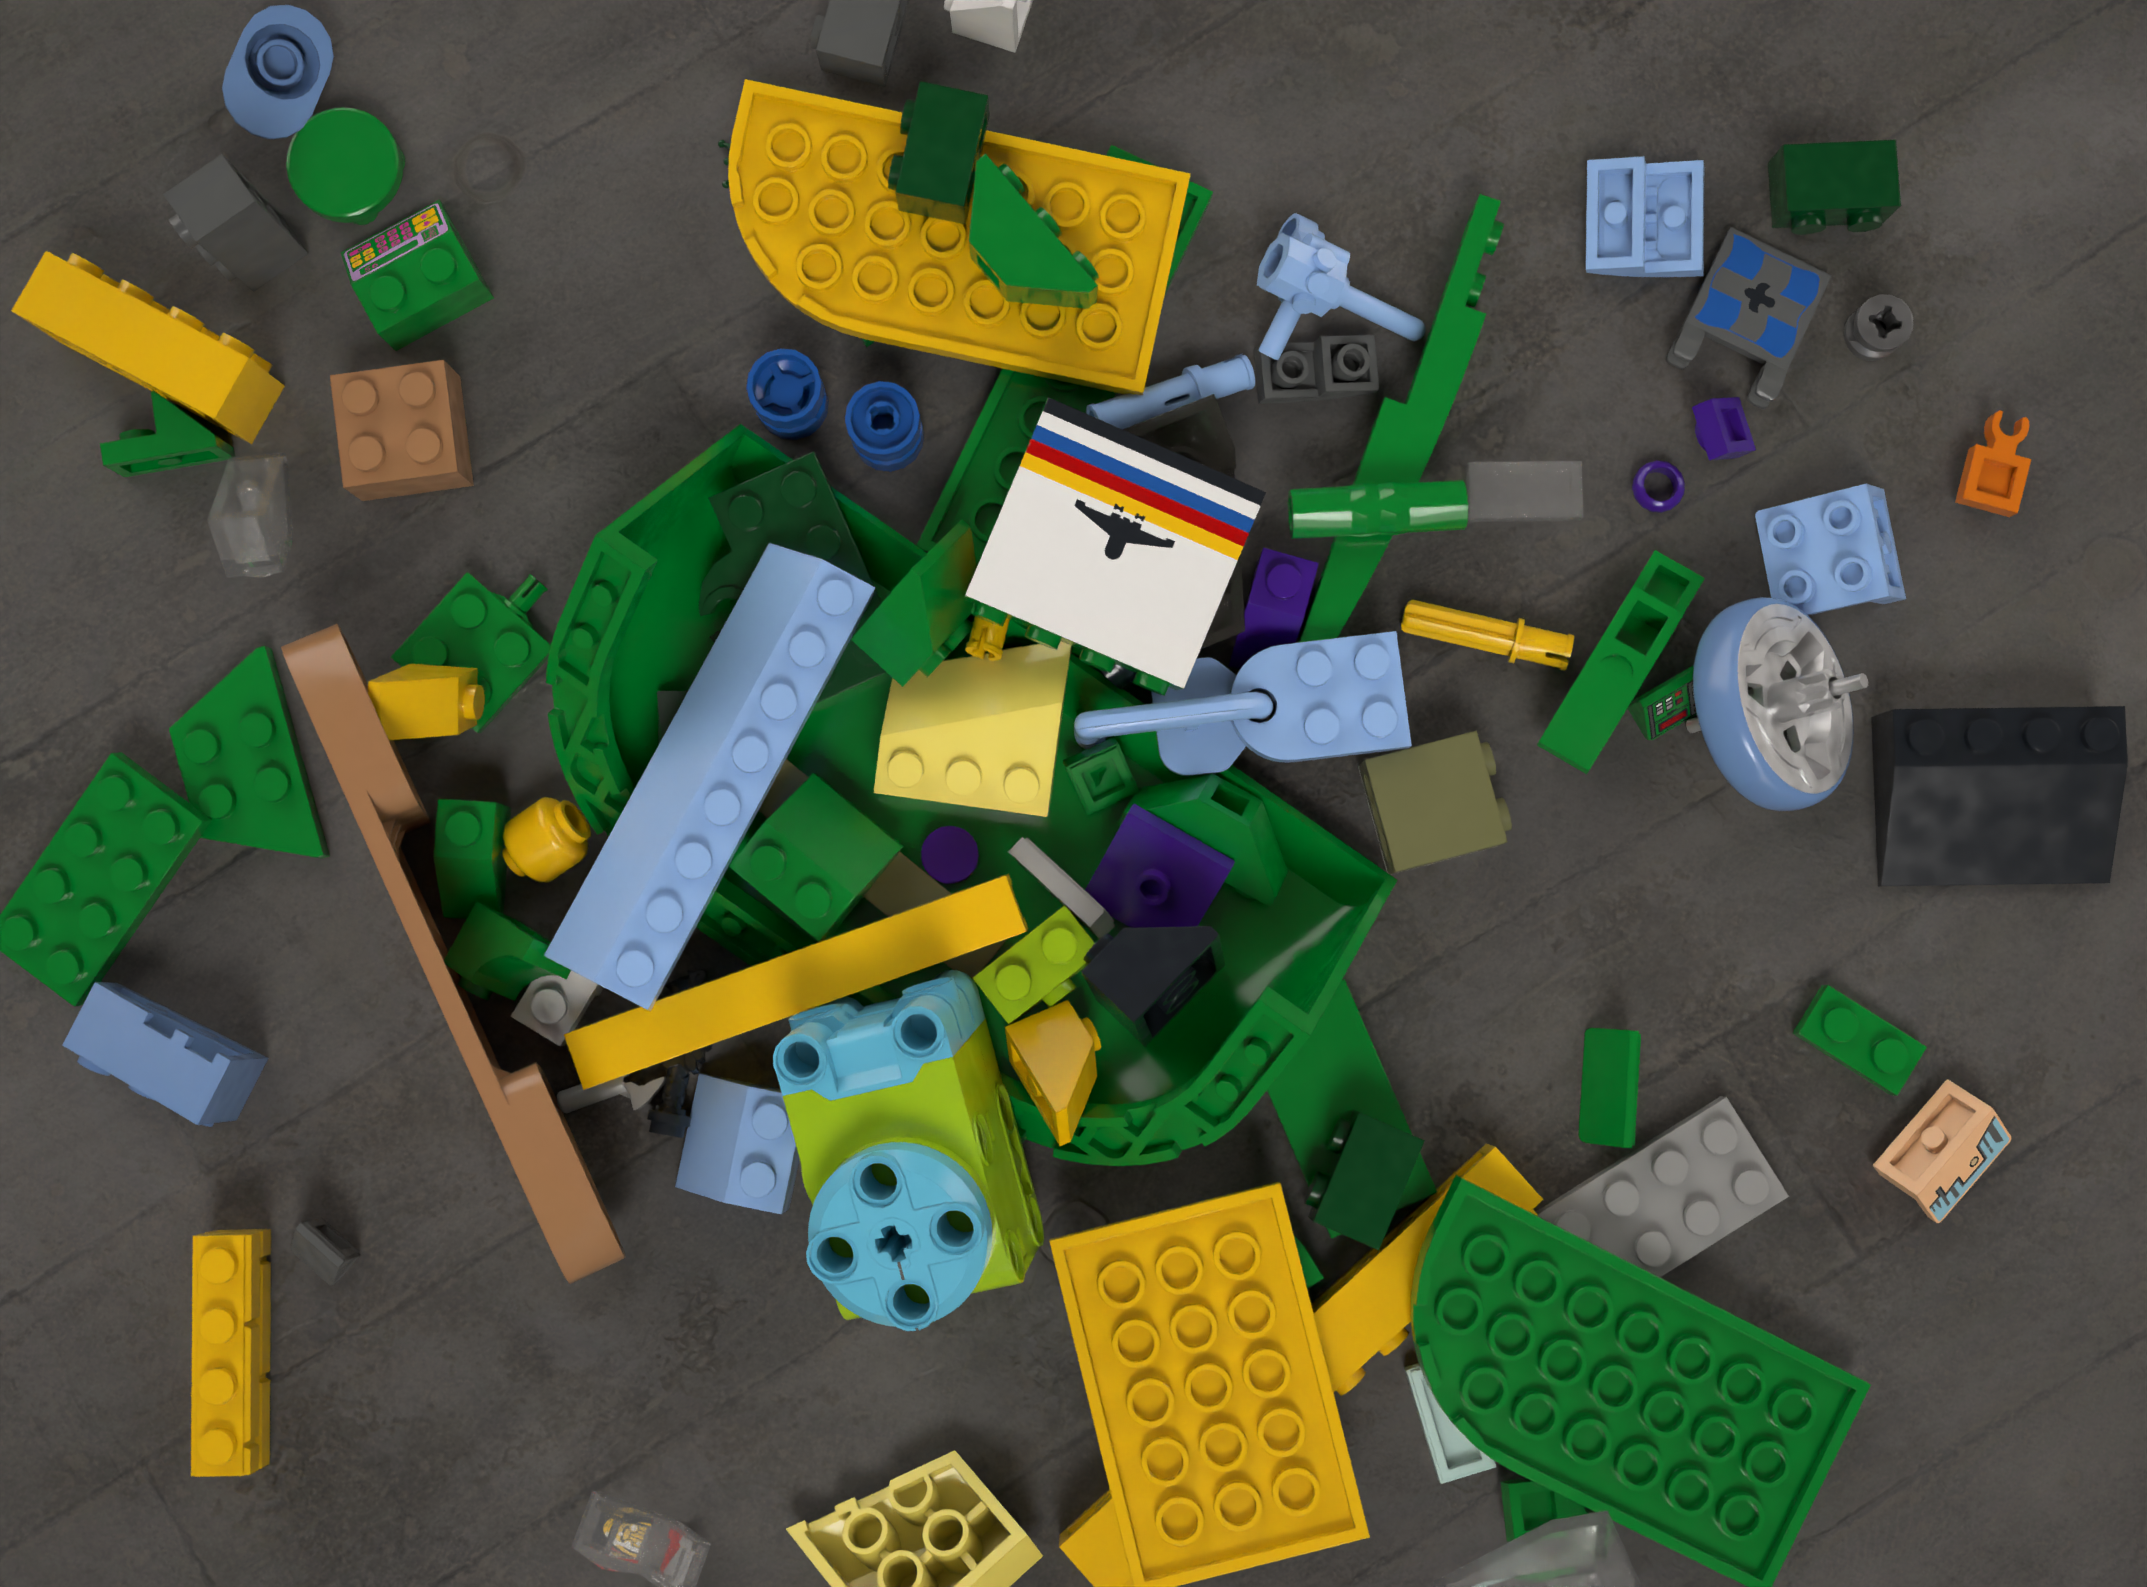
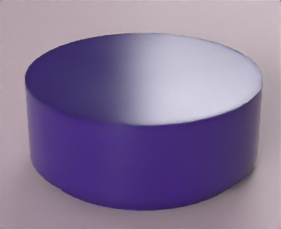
[921,826,979,884]

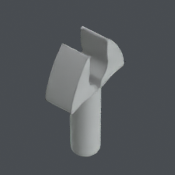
[557,1073,666,1113]

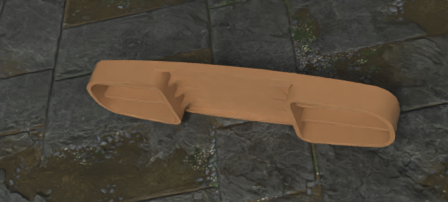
[281,624,626,1284]

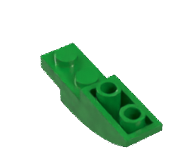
[1537,550,1705,775]

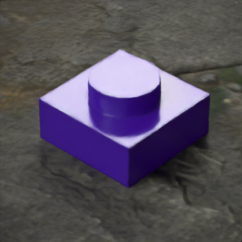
[1692,397,1756,461]

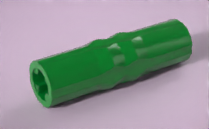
[1288,480,1468,539]

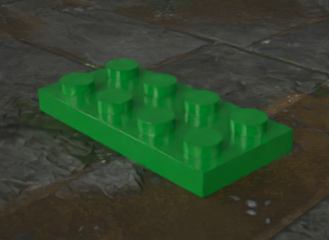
[0,752,212,1007]

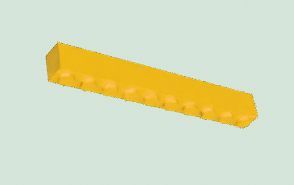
[1059,1144,1543,1587]

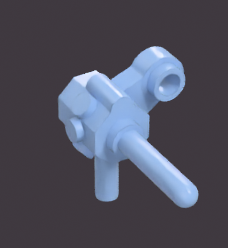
[1257,213,1426,360]

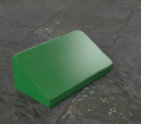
[1578,1028,1641,1148]

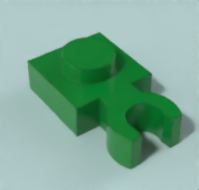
[1500,1478,1608,1545]

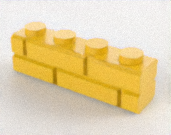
[191,1229,271,1477]

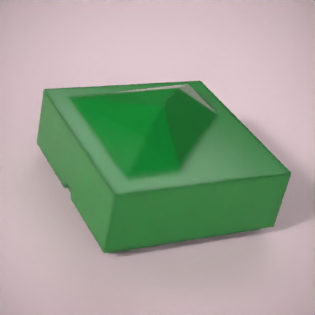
[1062,737,1139,816]

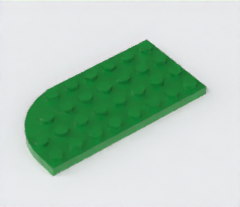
[1410,1175,1871,1587]

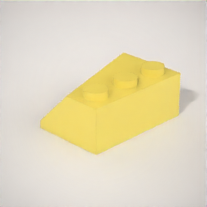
[874,641,1072,817]
[786,1450,1043,1587]

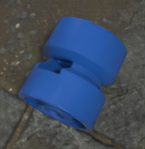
[746,349,829,440]
[845,381,924,472]

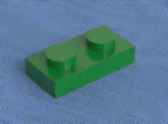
[1792,985,1927,1096]

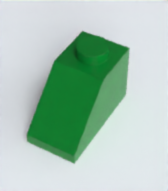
[433,799,511,919]

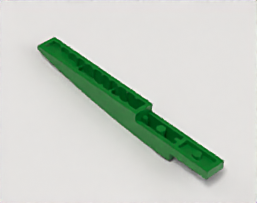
[1272,194,1504,717]

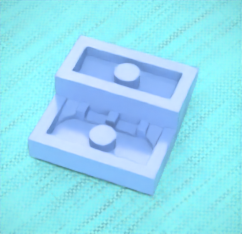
[1586,156,1705,277]

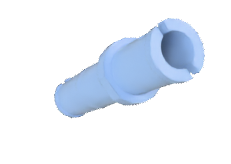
[1086,354,1255,430]

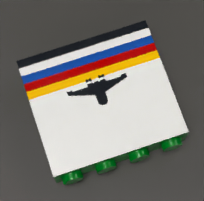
[962,397,1266,696]

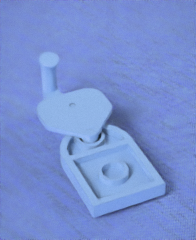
[1074,631,1412,776]

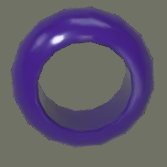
[1632,460,1685,513]

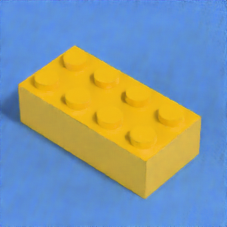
[11,251,285,444]

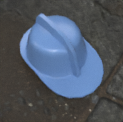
[222,5,334,139]

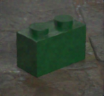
[888,81,990,225]
[1768,140,1901,235]
[1304,1110,1425,1250]

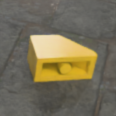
[368,664,485,740]
[1005,1000,1101,1146]

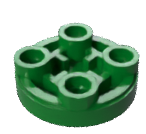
[286,107,405,225]

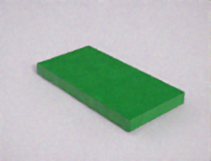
[1267,979,1438,1239]

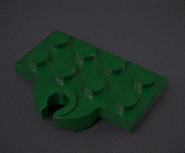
[698,451,886,703]

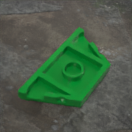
[169,646,330,859]

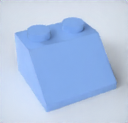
[675,1073,800,1214]

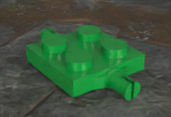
[391,572,551,734]

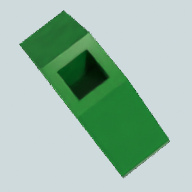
[969,153,1099,309]
[1118,773,1288,907]

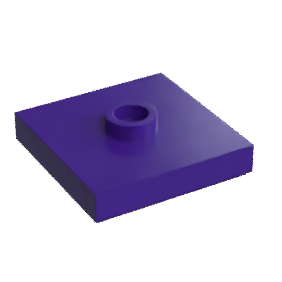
[1085,804,1235,928]

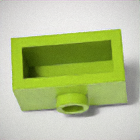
[973,905,1095,1025]

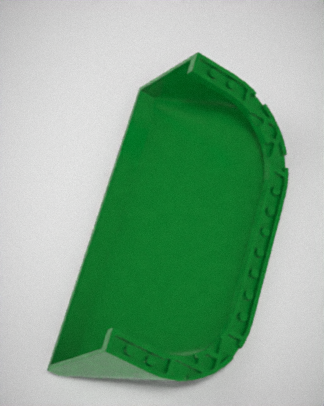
[546,424,1397,1166]

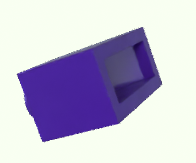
[1228,547,1319,670]

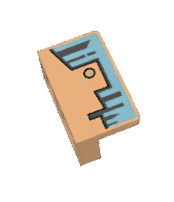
[1873,1079,2011,1223]

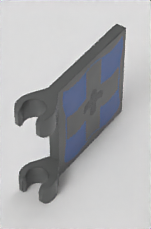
[1666,227,1832,409]

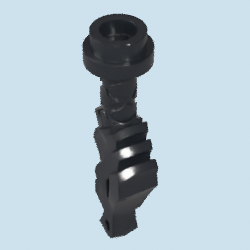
[647,969,713,1138]

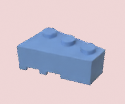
[62,982,268,1127]

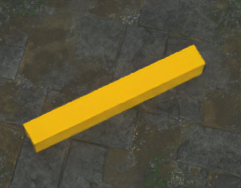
[564,873,1028,1090]

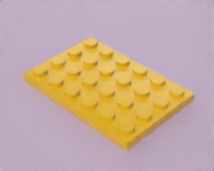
[1049,1182,1370,1587]

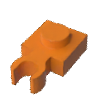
[1955,410,2031,518]

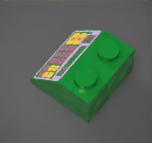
[341,200,494,351]

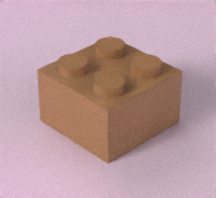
[330,360,474,501]

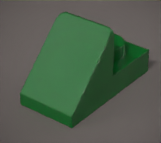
[100,390,235,477]

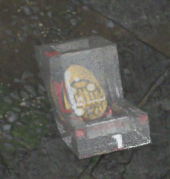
[571,1491,712,1587]

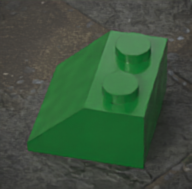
[851,519,977,687]
[729,773,904,942]

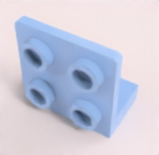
[1755,483,1906,616]

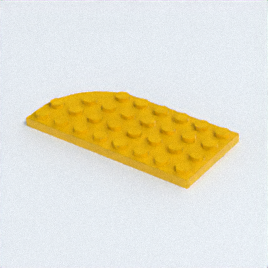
[728,79,1191,395]

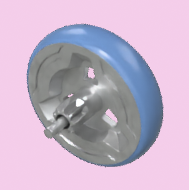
[1686,597,1868,811]

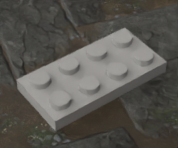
[1536,1096,1789,1277]

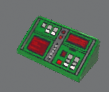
[1627,665,1697,740]

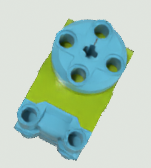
[773,970,1044,1331]

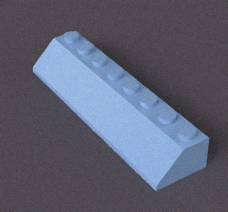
[544,543,875,1011]

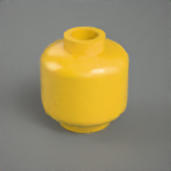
[502,797,591,883]

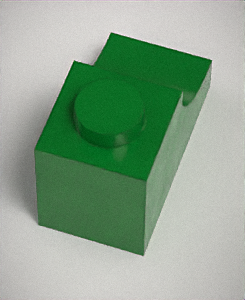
[444,901,571,1001]

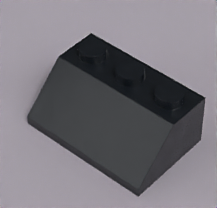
[1081,926,1225,1047]

